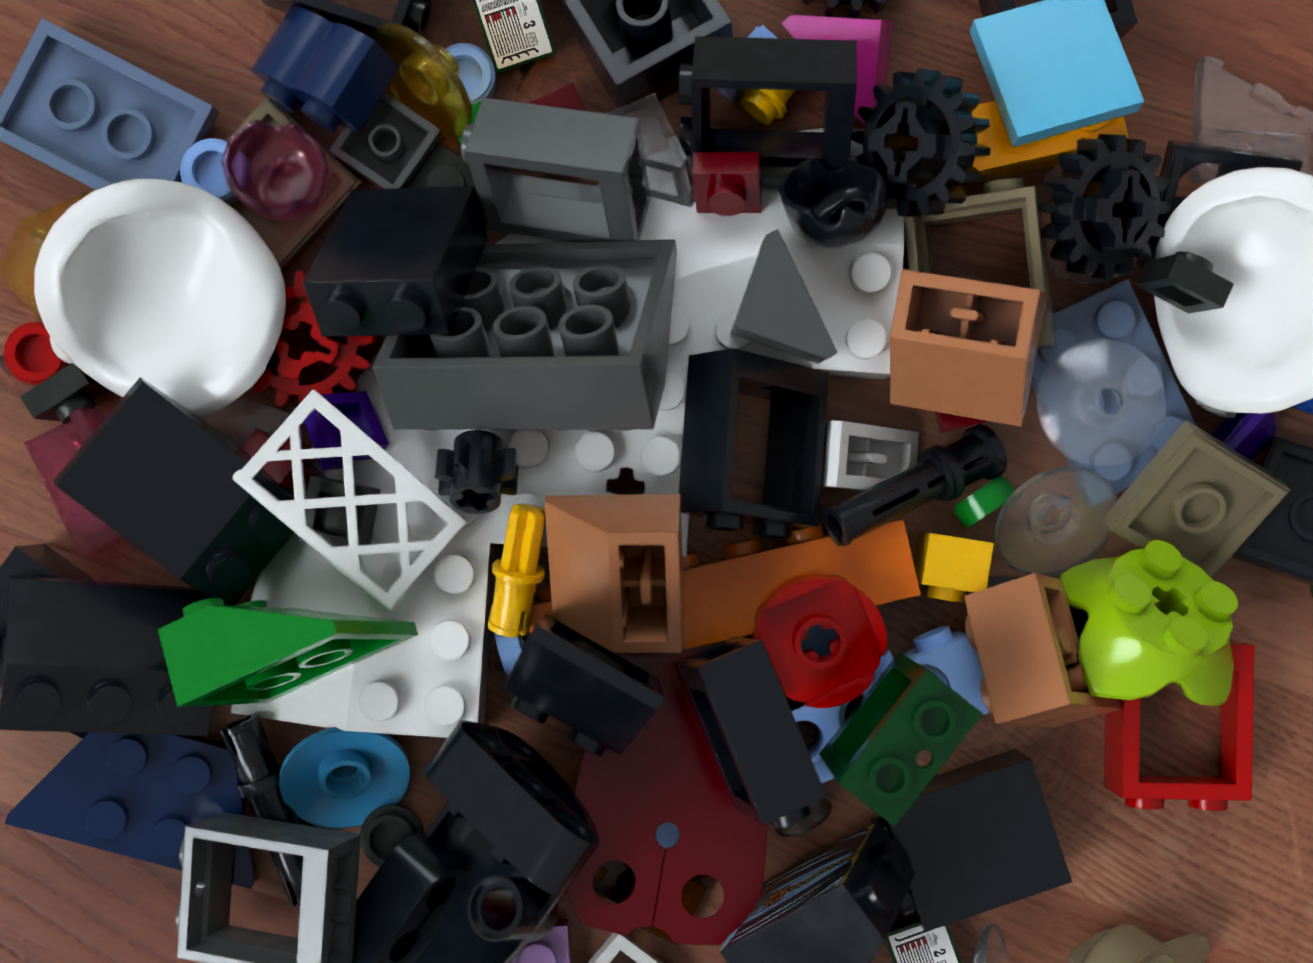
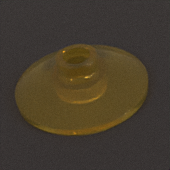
[371,23,472,137]

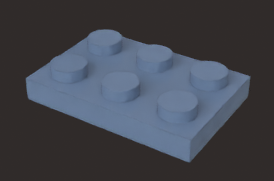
[0,18,219,190]
[1031,279,1196,504]

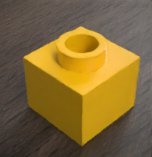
[914,531,994,603]

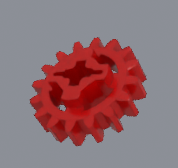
[252,271,376,407]

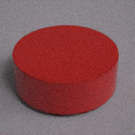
[4,322,70,386]

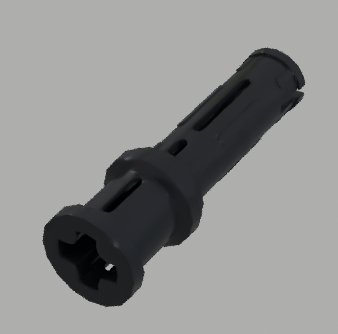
[822,424,1007,546]

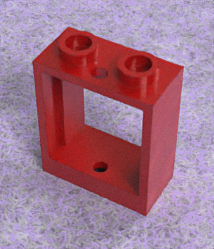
[1104,639,1255,811]

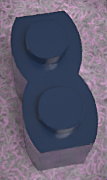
[250,6,401,132]

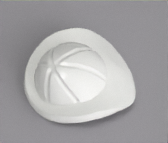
[1154,167,1313,414]
[34,179,286,417]

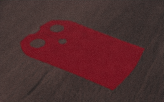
[566,634,768,945]

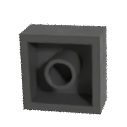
[329,91,445,189]

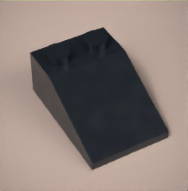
[557,0,733,117]
[53,377,295,606]
[502,614,665,756]

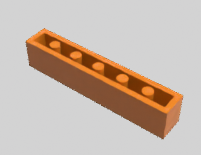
[530,519,921,654]

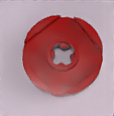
[752,573,887,709]

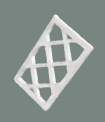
[232,389,467,612]

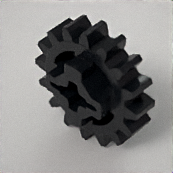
[851,68,991,217]
[1038,134,1172,280]

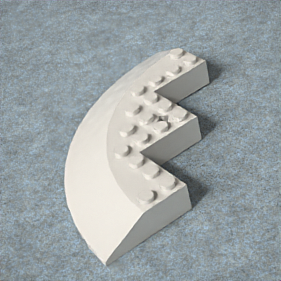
[231,128,904,738]

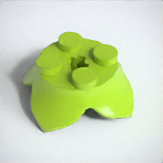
[1059,540,1238,706]

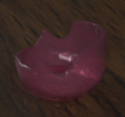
[221,120,332,221]

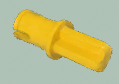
[487,503,546,637]

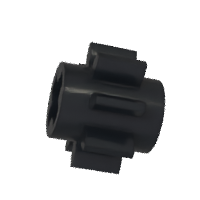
[435,430,518,514]

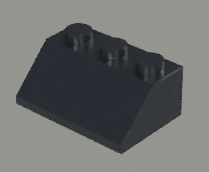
[0,575,212,736]

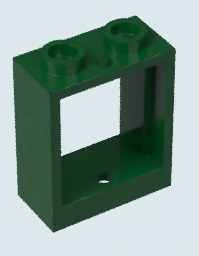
[819,652,983,827]

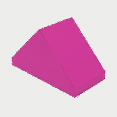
[781,15,893,124]

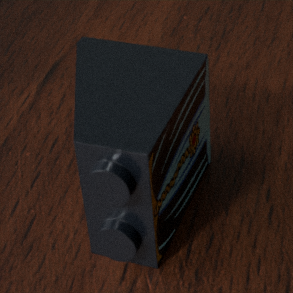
[719,820,916,963]

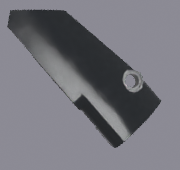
[352,720,599,963]

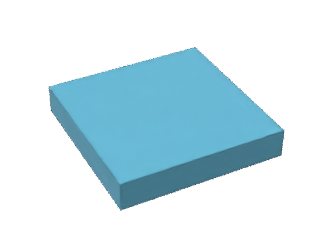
[969,0,1144,147]

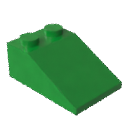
[158,598,418,707]

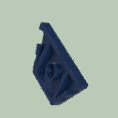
[5,733,256,889]

